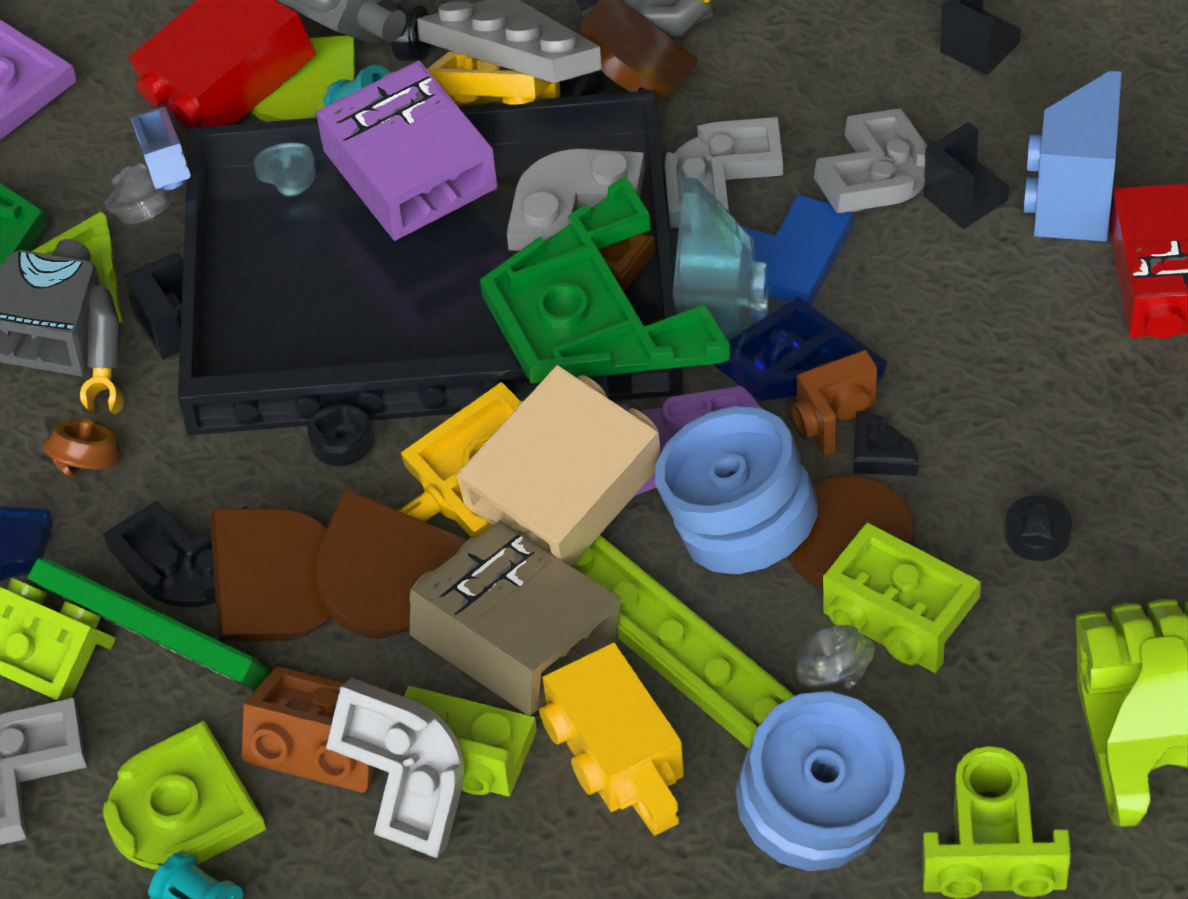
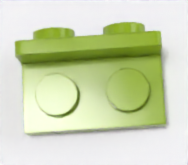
[823,522,981,673]
[0,578,116,701]
[404,686,537,797]

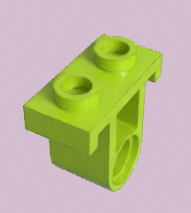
[922,746,1071,899]

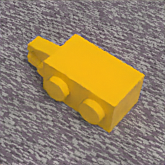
[539,642,684,836]

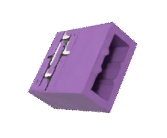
[316,60,497,241]

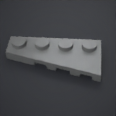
[417,0,602,83]

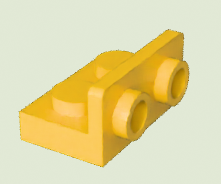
[427,51,561,106]

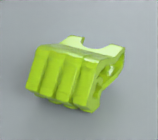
[1076,599,1188,827]

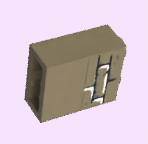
[409,520,621,716]

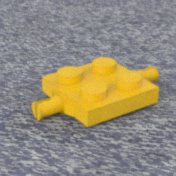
[397,382,523,537]

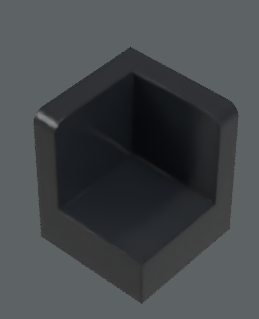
[940,0,1021,76]
[924,122,1009,229]

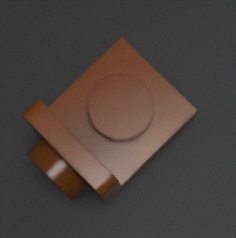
[791,350,877,457]

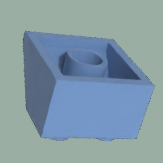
[1024,71,1122,241]

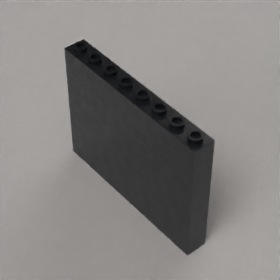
[178,90,683,436]

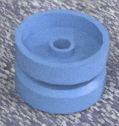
[655,406,818,574]
[735,691,905,871]

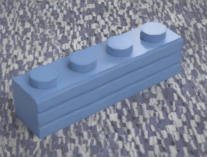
[131,106,191,190]

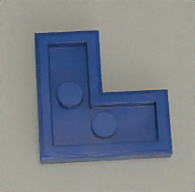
[696,195,854,308]

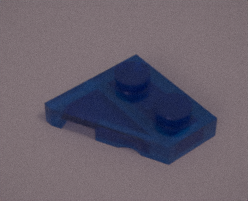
[714,296,888,401]

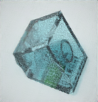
[673,178,770,343]

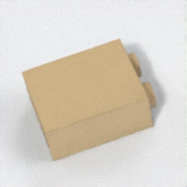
[457,365,661,566]

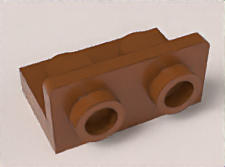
[242,666,373,793]

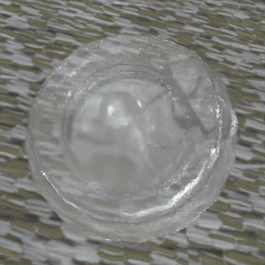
[105,164,173,224]
[795,625,875,690]

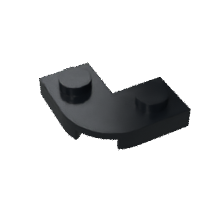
[103,500,248,607]

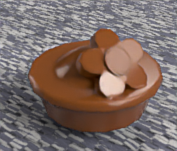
[43,419,121,478]

